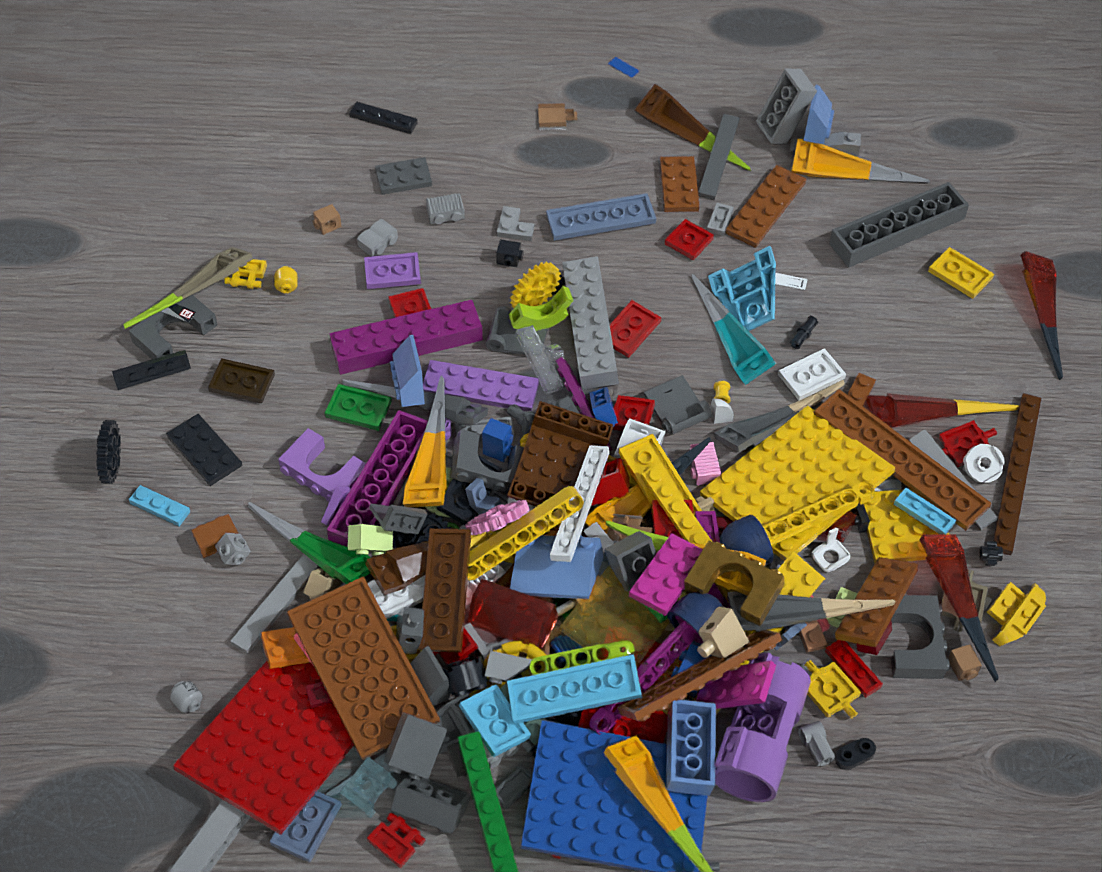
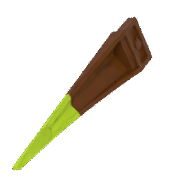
[635,84,751,171]

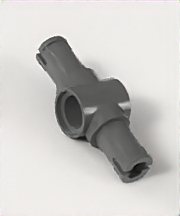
[507,404,536,435]

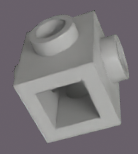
[215,533,251,565]

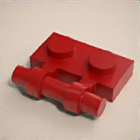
[367,812,426,868]

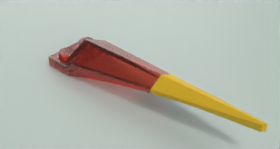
[866,393,1020,428]

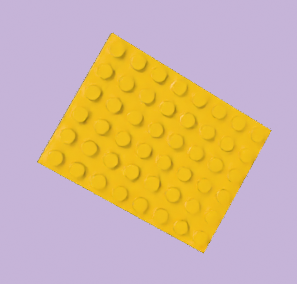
[700,405,895,561]

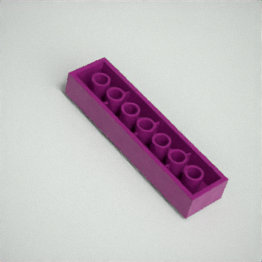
[329,299,483,375]
[327,410,428,547]

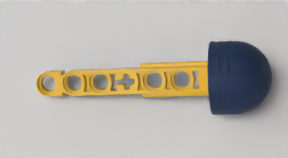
[720,481,875,565]

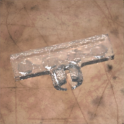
[515,325,564,394]

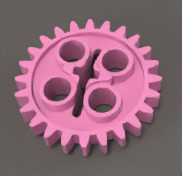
[465,500,530,535]

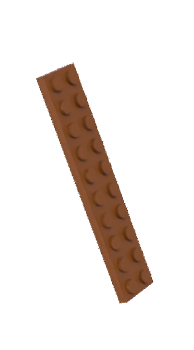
[814,389,992,531]

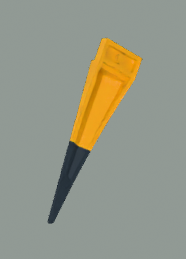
[585,437,711,534]

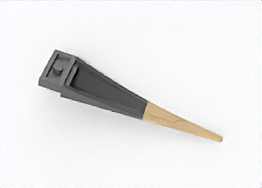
[714,380,845,452]
[727,591,895,632]

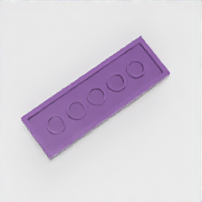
[423,360,539,412]

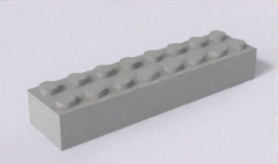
[562,256,619,390]

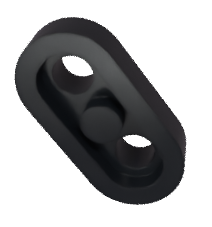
[835,738,876,770]

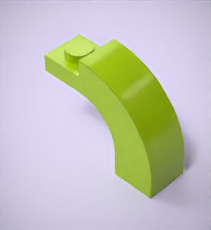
[509,286,573,331]

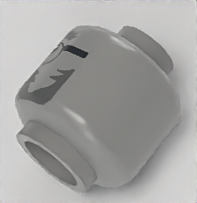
[170,681,203,713]

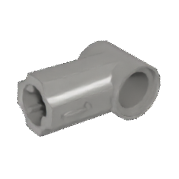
[798,721,835,766]

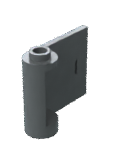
[486,306,548,356]
[643,375,712,435]

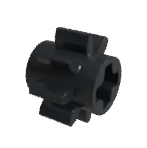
[979,541,1003,566]

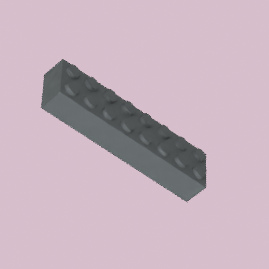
[829,182,969,268]

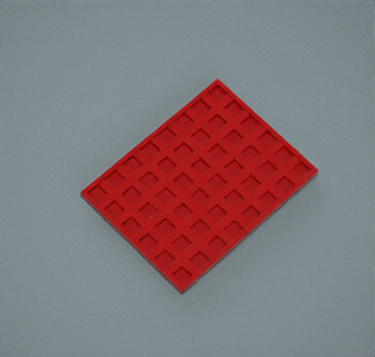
[173,660,354,835]

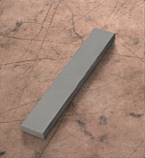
[909,429,997,530]
[231,554,320,654]

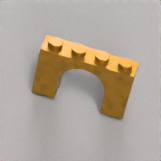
[684,540,785,626]

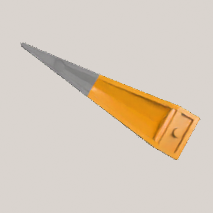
[792,139,930,183]
[403,375,446,508]

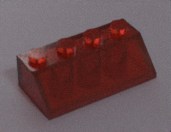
[467,579,559,650]

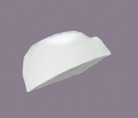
[710,399,734,424]

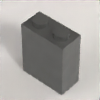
[383,712,447,780]

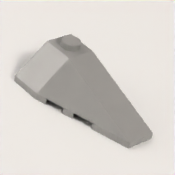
[790,132,861,157]

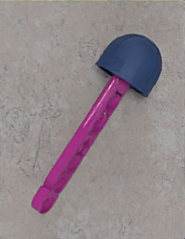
[590,592,723,734]

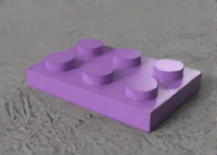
[364,252,421,289]

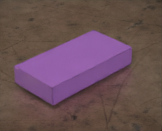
[321,485,351,525]

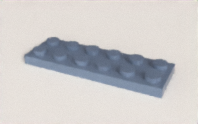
[546,193,656,241]

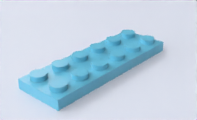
[507,654,642,724]

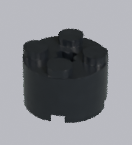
[442,655,488,697]

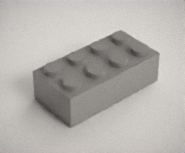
[756,68,817,144]

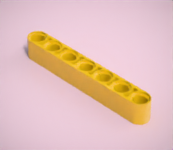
[468,486,584,580]

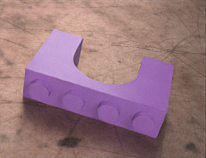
[278,428,366,502]

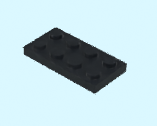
[166,413,243,486]
[437,455,502,526]

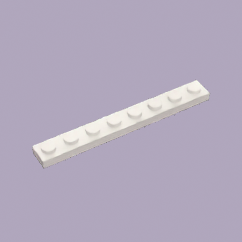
[550,446,609,562]

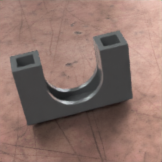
[129,295,217,359]
[450,429,524,494]
[891,595,949,679]

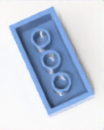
[666,700,716,796]

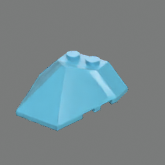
[708,246,776,331]

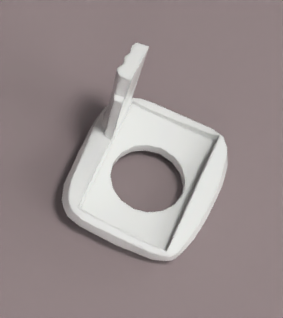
[811,528,851,572]

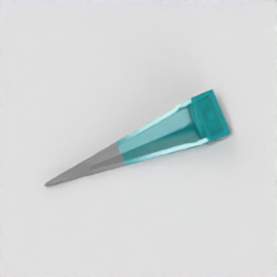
[692,274,776,385]

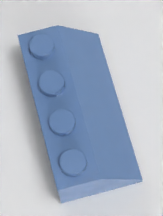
[804,85,834,144]
[390,335,425,407]

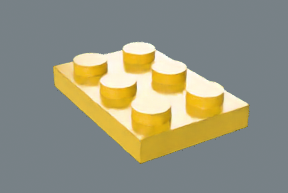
[928,247,994,299]

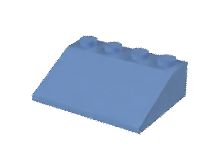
[509,535,604,599]

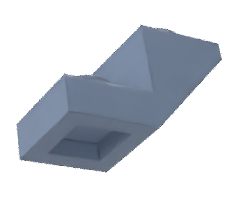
[465,478,501,515]

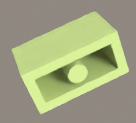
[348,524,393,556]

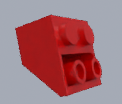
[592,457,630,506]

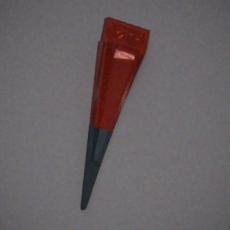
[1020,251,1063,380]
[919,534,999,682]

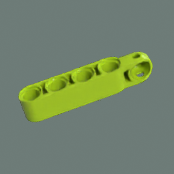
[530,640,635,675]

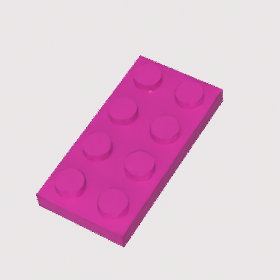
[629,533,703,616]
[696,661,776,709]

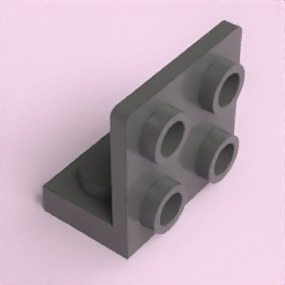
[369,504,427,534]

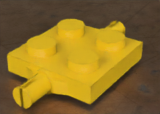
[804,660,861,719]

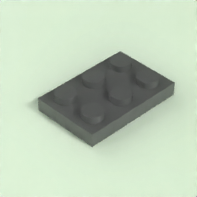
[375,157,432,195]

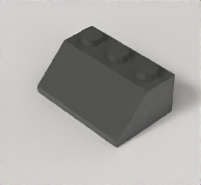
[391,776,472,833]

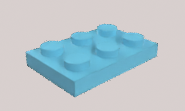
[459,684,531,758]

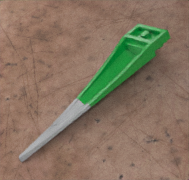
[248,502,371,584]

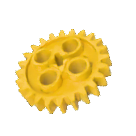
[510,261,561,308]

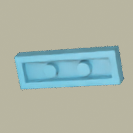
[129,485,190,527]
[894,488,956,537]

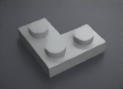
[497,206,535,241]

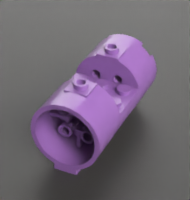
[714,652,811,802]

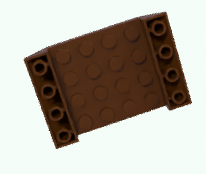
[507,401,614,512]

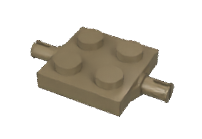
[941,569,988,632]

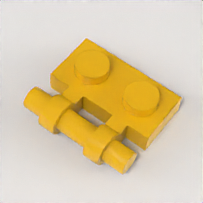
[224,259,267,289]

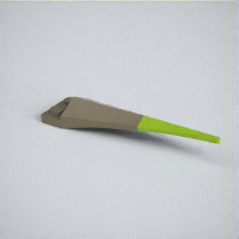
[123,247,253,329]

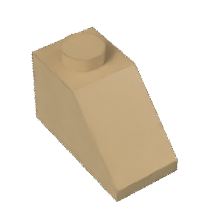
[303,568,342,600]

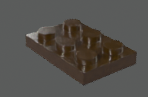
[208,358,275,403]

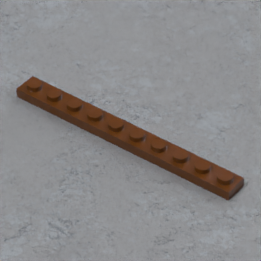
[993,393,1042,555]

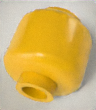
[274,266,298,294]

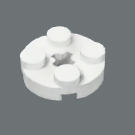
[963,444,1004,483]

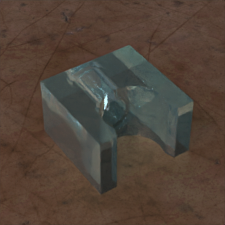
[340,757,398,818]

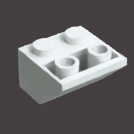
[614,418,665,461]

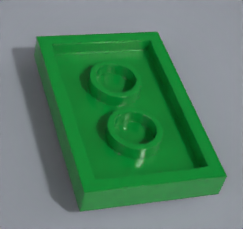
[325,384,392,431]

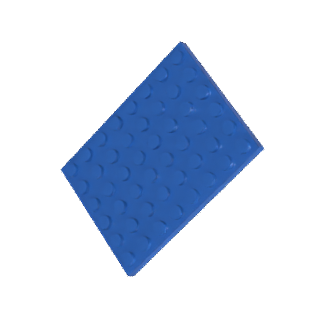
[520,720,707,872]

